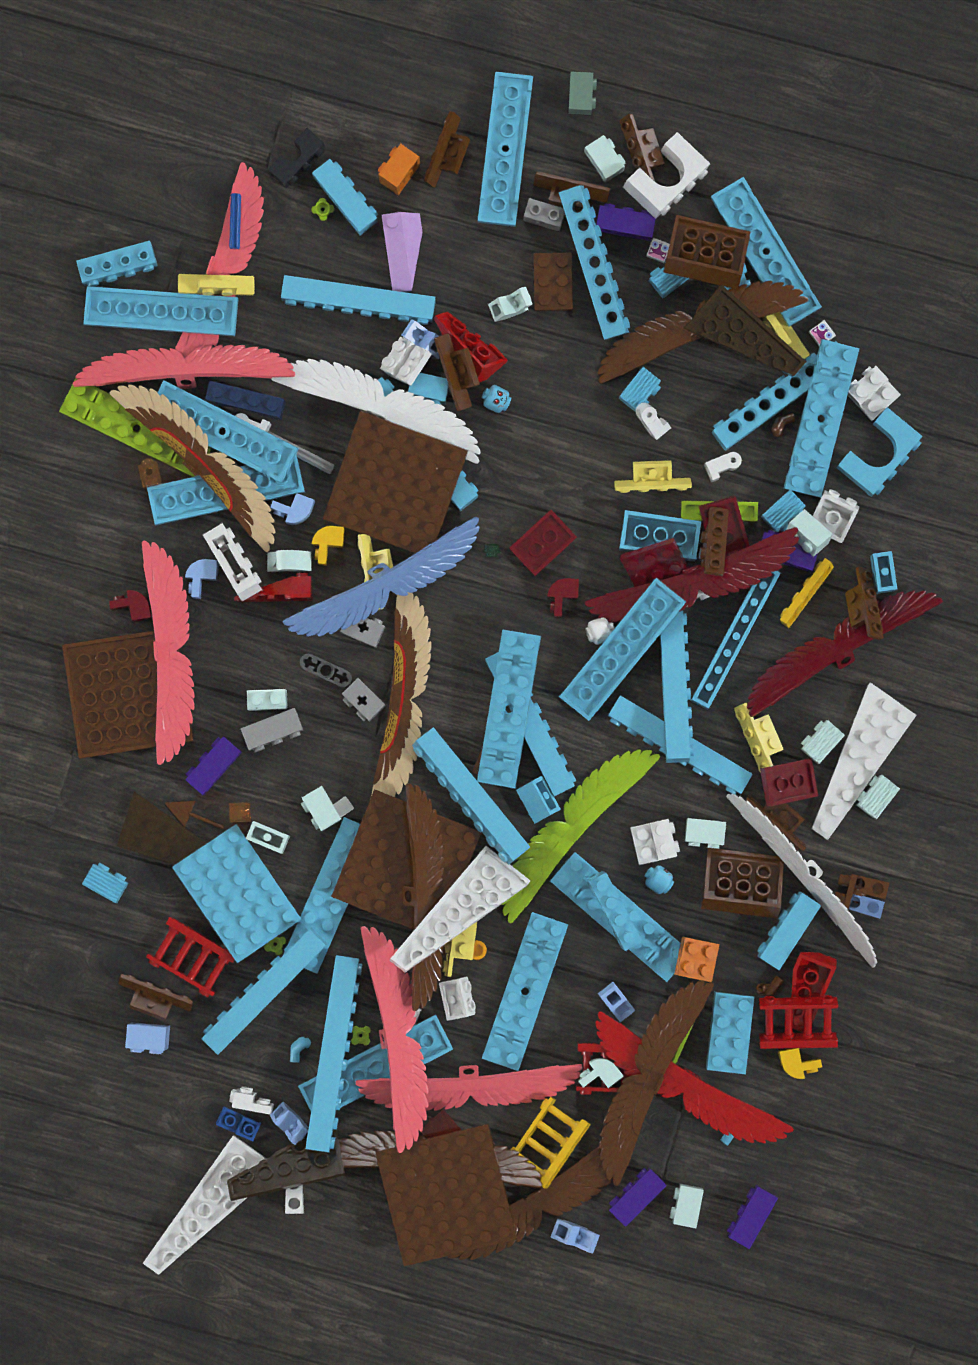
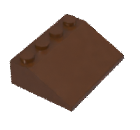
[663,215,751,289]
[701,848,784,919]

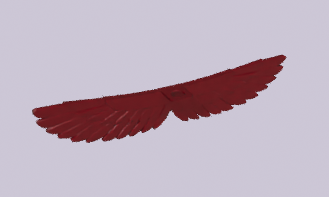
[585,527,799,622]
[747,590,943,717]

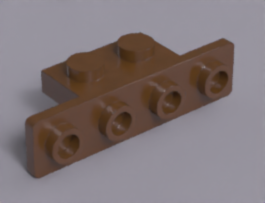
[424,111,470,188]
[620,113,665,182]
[533,171,610,212]
[434,334,480,411]
[699,507,729,576]
[845,567,884,640]
[745,795,806,851]
[119,974,193,1021]

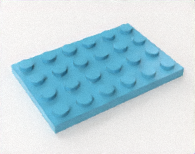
[172,824,301,963]

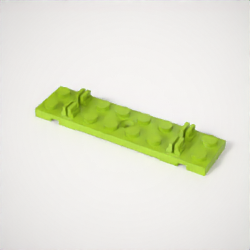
[59,378,212,477]

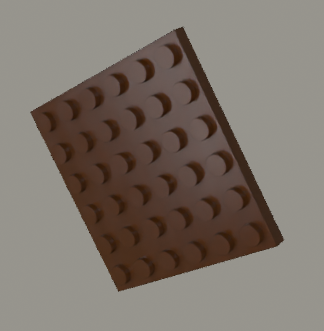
[323,410,469,553]
[62,631,194,759]
[331,789,481,930]
[375,1124,517,1266]

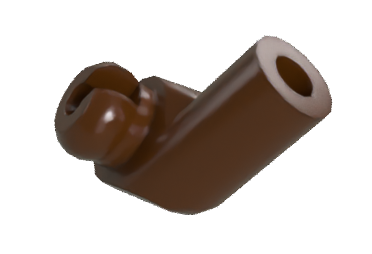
[771,413,795,437]
[756,976,784,996]

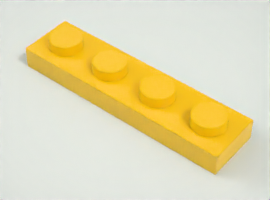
[780,558,834,628]

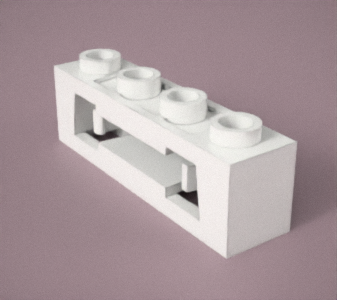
[203,523,262,601]

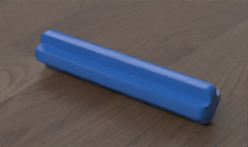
[229,193,241,250]

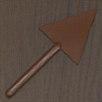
[165,801,224,829]

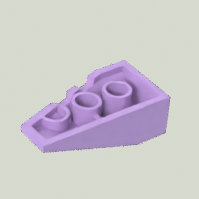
[382,212,422,292]

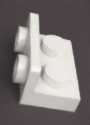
[439,977,476,1021]

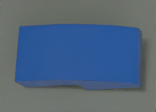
[216,1106,261,1141]

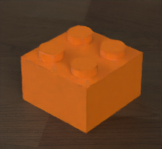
[378,144,420,195]

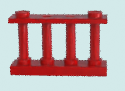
[146,917,235,997]
[759,995,838,1049]
[576,1043,629,1095]

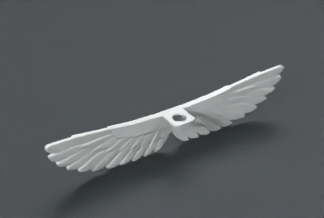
[272,359,480,464]
[726,794,877,968]

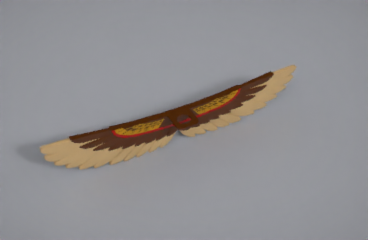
[110,385,275,552]
[371,592,431,797]

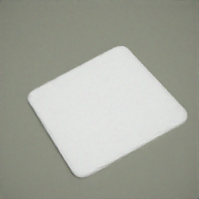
[333,796,354,817]

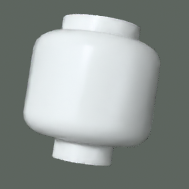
[585,618,615,645]

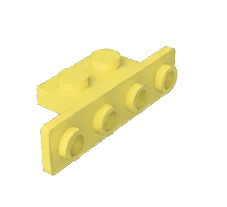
[178,274,254,296]
[762,313,809,359]
[614,460,692,493]
[357,534,393,610]
[734,703,784,773]
[442,922,477,977]

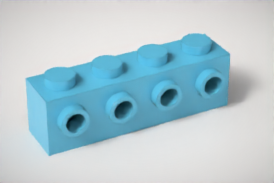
[312,159,378,235]
[76,241,158,287]
[757,892,821,970]

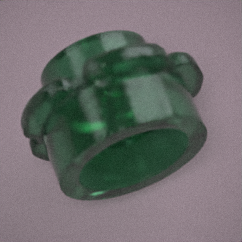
[482,544,501,557]

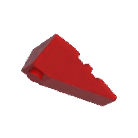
[434,312,508,382]
[235,573,313,602]
[791,952,837,1032]

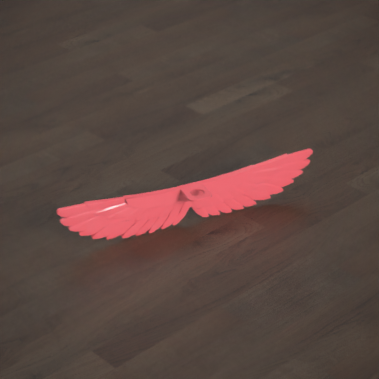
[175,162,264,359]
[73,345,295,389]
[142,541,195,765]
[361,926,428,1153]
[356,1064,583,1111]

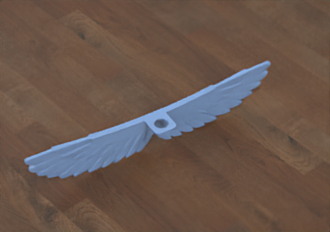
[283,517,480,636]

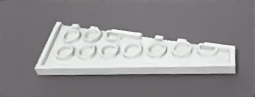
[811,682,916,840]
[390,846,530,972]
[143,1135,267,1275]

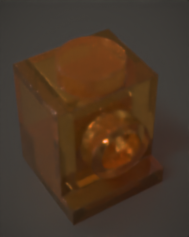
[138,458,163,489]
[229,802,251,823]

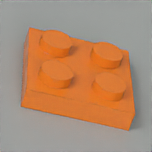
[674,937,720,982]

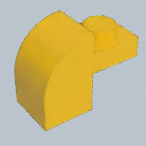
[312,526,345,566]
[778,1048,822,1079]

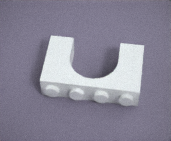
[623,132,710,219]

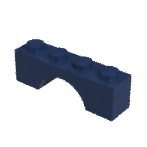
[205,381,286,421]

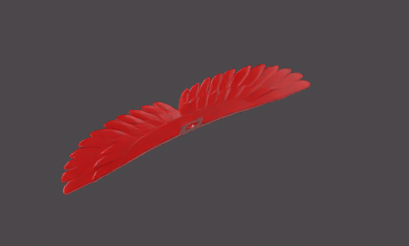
[595,1011,794,1144]

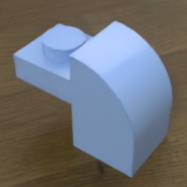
[401,319,440,359]
[270,493,315,525]
[185,559,219,599]
[598,982,635,1022]
[270,1102,308,1145]
[551,1219,600,1253]

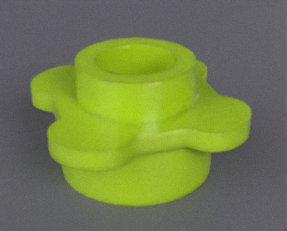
[311,198,334,221]
[264,937,286,955]
[351,1026,371,1045]

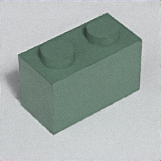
[568,72,597,115]

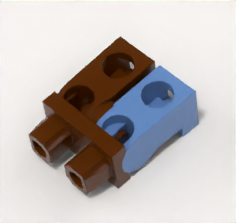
[834,874,890,919]

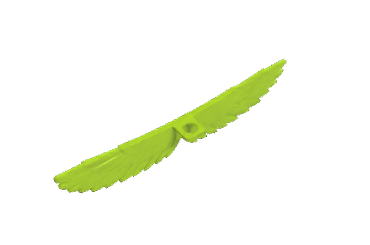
[502,749,660,923]

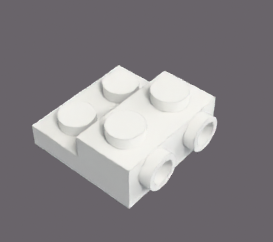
[380,337,431,386]
[848,366,901,421]
[813,489,859,543]
[630,819,680,865]
[229,1087,274,1114]

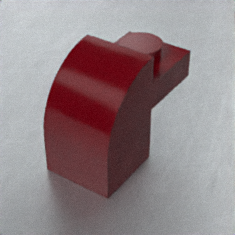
[547,578,579,618]
[109,590,153,622]

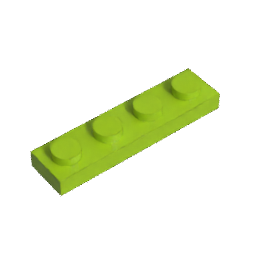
[681,501,758,522]

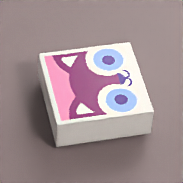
[646,238,669,263]
[809,320,836,347]

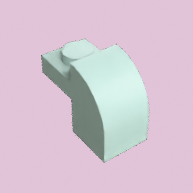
[488,287,532,322]
[267,550,311,572]
[578,1058,623,1088]

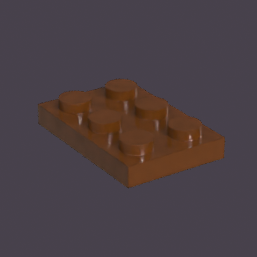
[534,253,573,311]

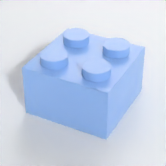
[125,1023,170,1054]

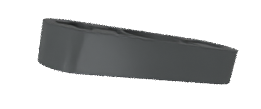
[300,654,352,687]

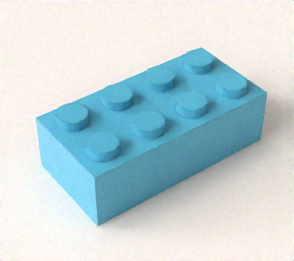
[619,510,701,562]
[706,991,754,1074]

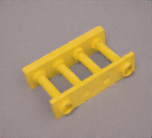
[511,1097,591,1189]

